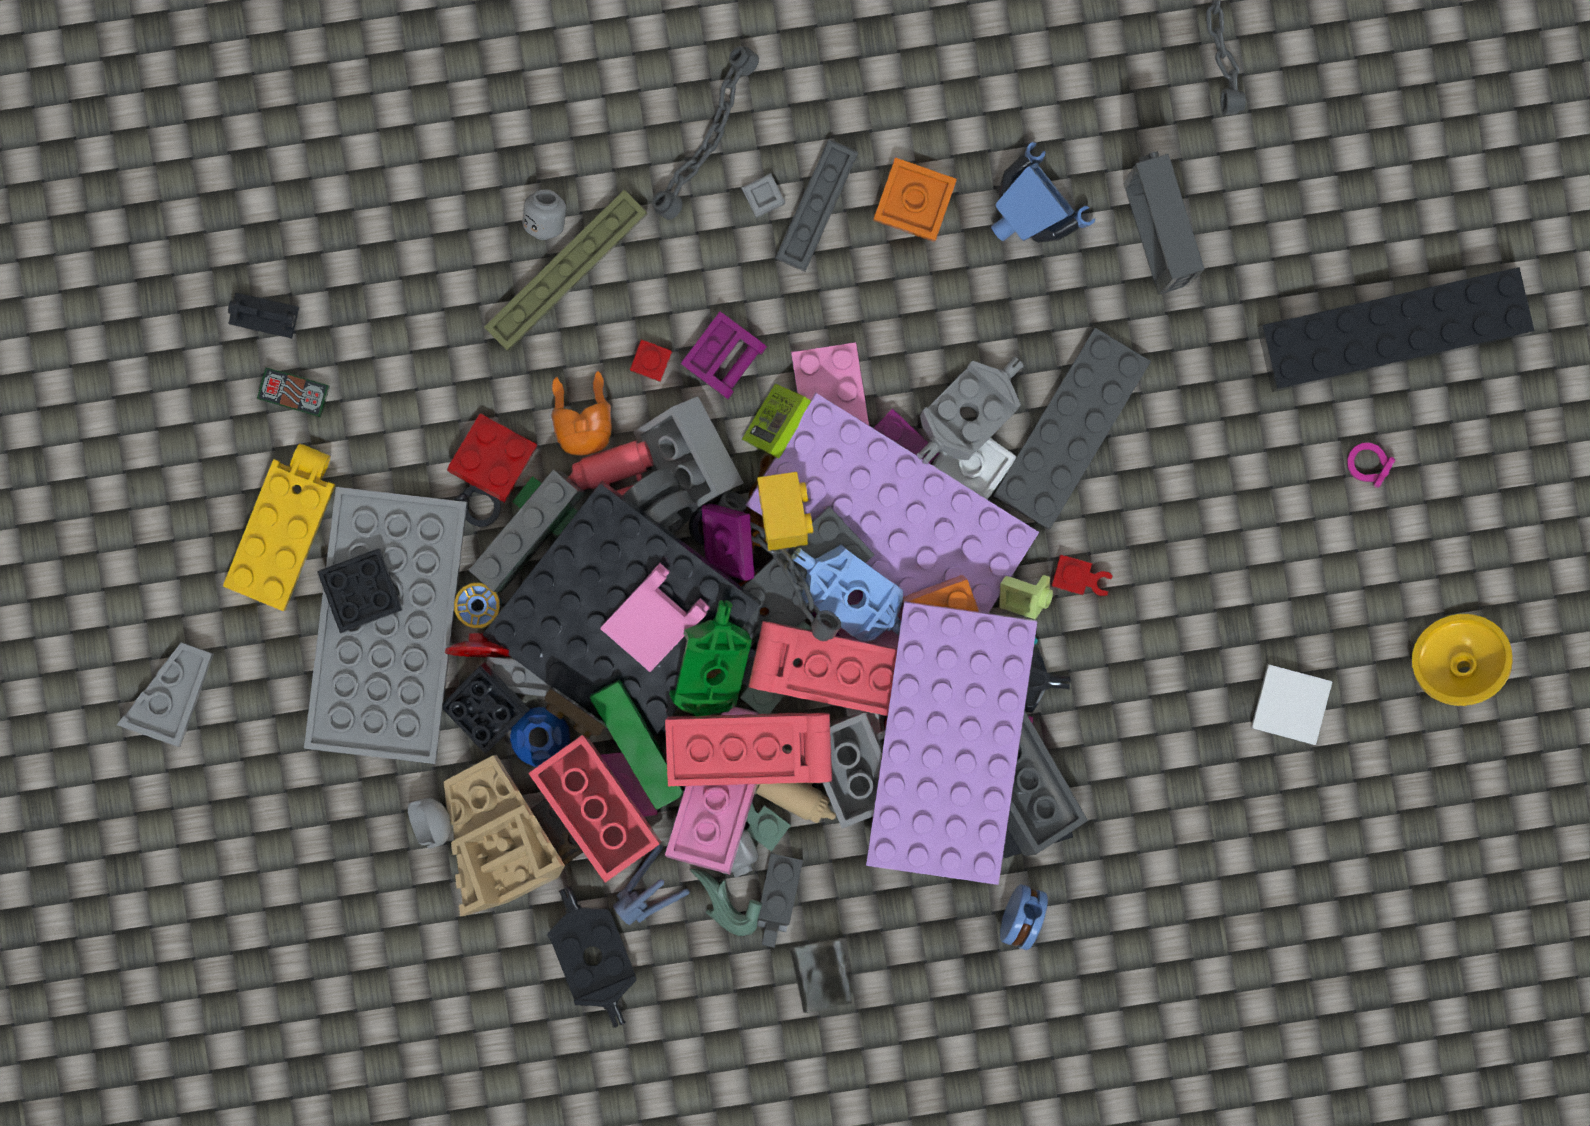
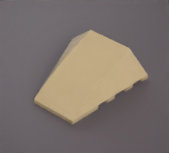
[443,755,565,916]

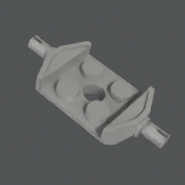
[917,357,1023,464]

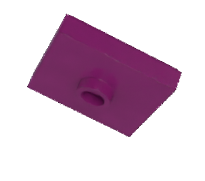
[702,503,754,581]

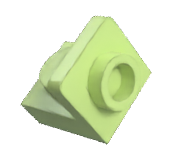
[1000,575,1053,620]

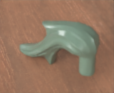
[689,868,762,936]

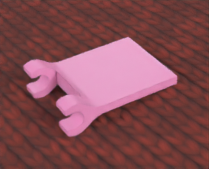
[600,563,710,672]

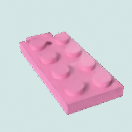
[791,342,869,425]
[665,706,759,874]

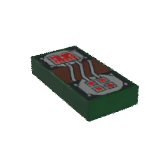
[257,367,330,418]

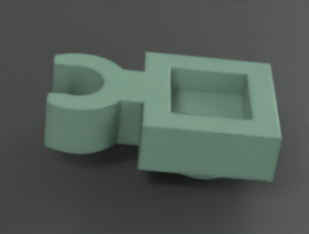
[746,803,791,852]

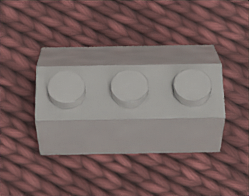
[633,396,744,509]
[823,712,882,829]

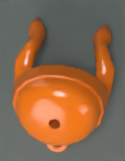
[551,371,612,456]

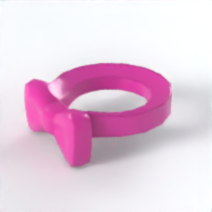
[1347,443,1395,488]

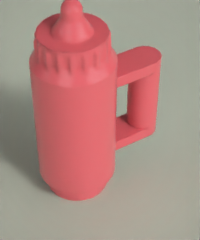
[568,440,654,495]

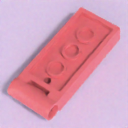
[748,621,897,716]
[665,713,832,786]

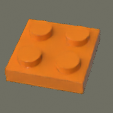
[873,158,957,242]

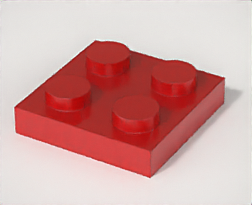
[447,414,537,503]

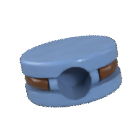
[1000,884,1048,950]

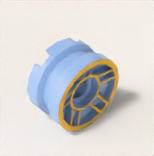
[454,583,502,629]

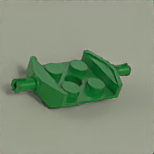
[669,600,752,716]

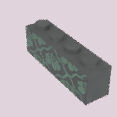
[469,470,586,592]

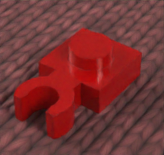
[1051,555,1113,596]

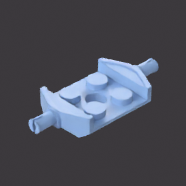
[791,545,903,642]

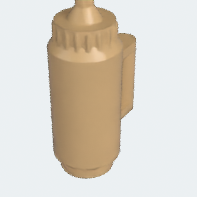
[756,748,836,823]

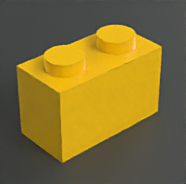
[757,472,813,551]

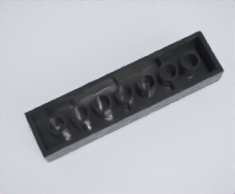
[1257,267,1535,393]

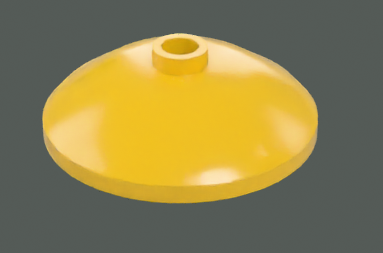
[1412,614,1513,706]

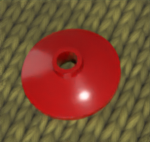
[445,633,509,658]

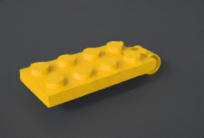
[223,443,335,611]

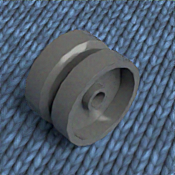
[622,468,698,534]

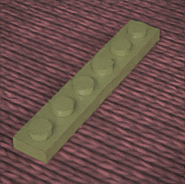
[484,190,647,351]

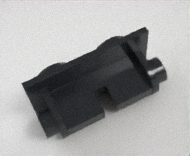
[228,292,300,339]

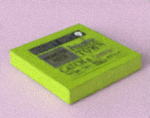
[742,383,811,459]

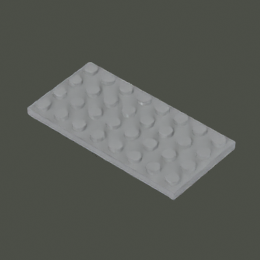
[304,487,467,764]

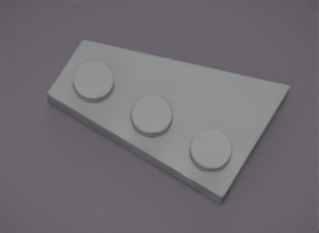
[117,643,214,747]

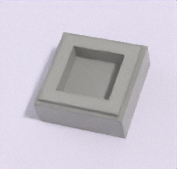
[742,174,785,218]

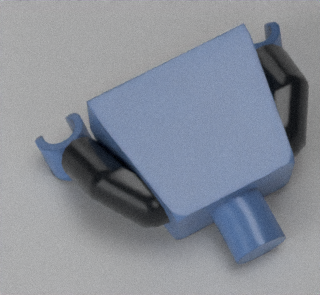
[991,142,1095,243]

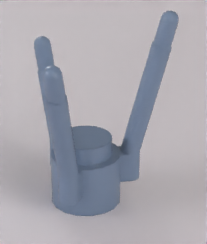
[613,844,690,925]

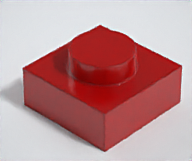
[630,339,672,383]

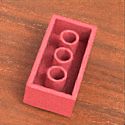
[528,735,662,883]

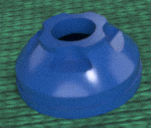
[510,707,570,767]

